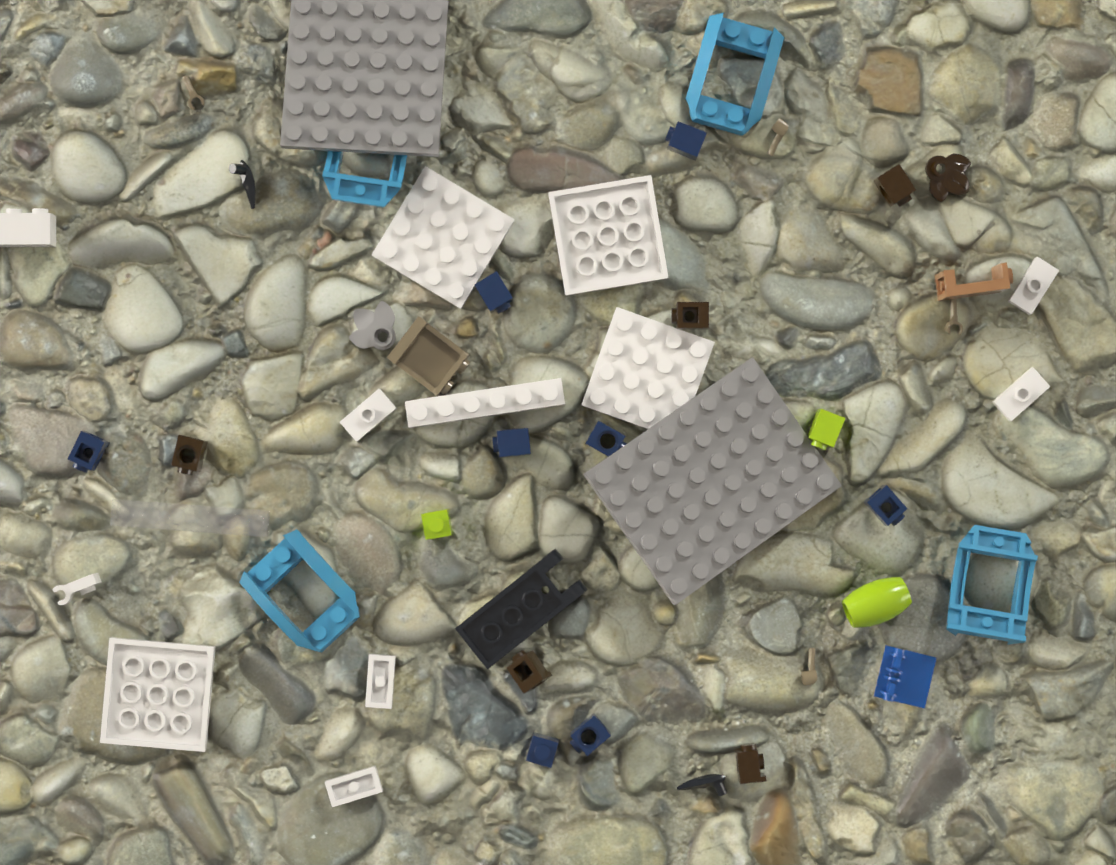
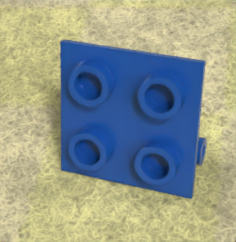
[874,645,937,709]

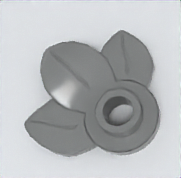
[349,301,396,350]

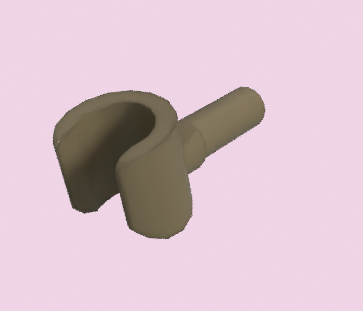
[182,75,205,111]
[767,118,788,156]
[945,299,963,335]
[801,648,817,686]

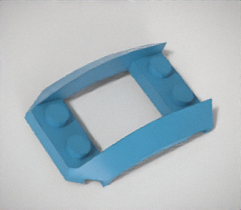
[685,13,784,136]
[322,151,408,208]
[946,525,1038,645]
[239,529,360,653]

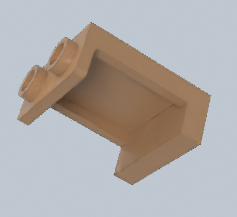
[935,262,1013,301]

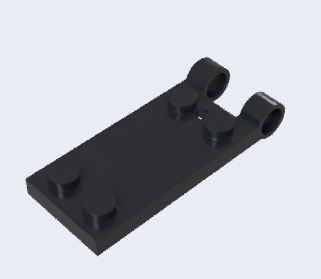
[455,548,588,670]

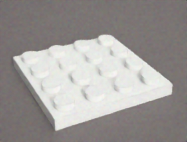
[372,166,515,309]
[548,175,669,296]
[581,307,715,429]
[100,637,216,752]

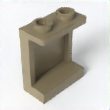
[387,316,470,396]

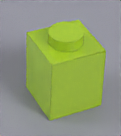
[807,409,845,450]
[421,509,453,540]

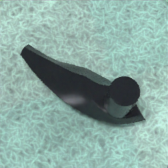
[229,160,256,209]
[677,774,727,796]

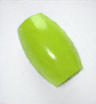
[842,577,912,628]

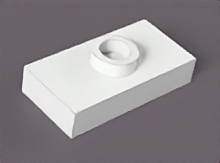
[1008,257,1059,315]
[993,367,1050,421]
[340,388,397,442]
[365,654,396,709]
[325,765,383,807]

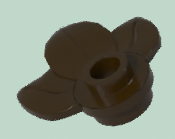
[925,153,971,202]

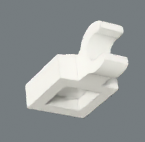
[52,573,102,605]

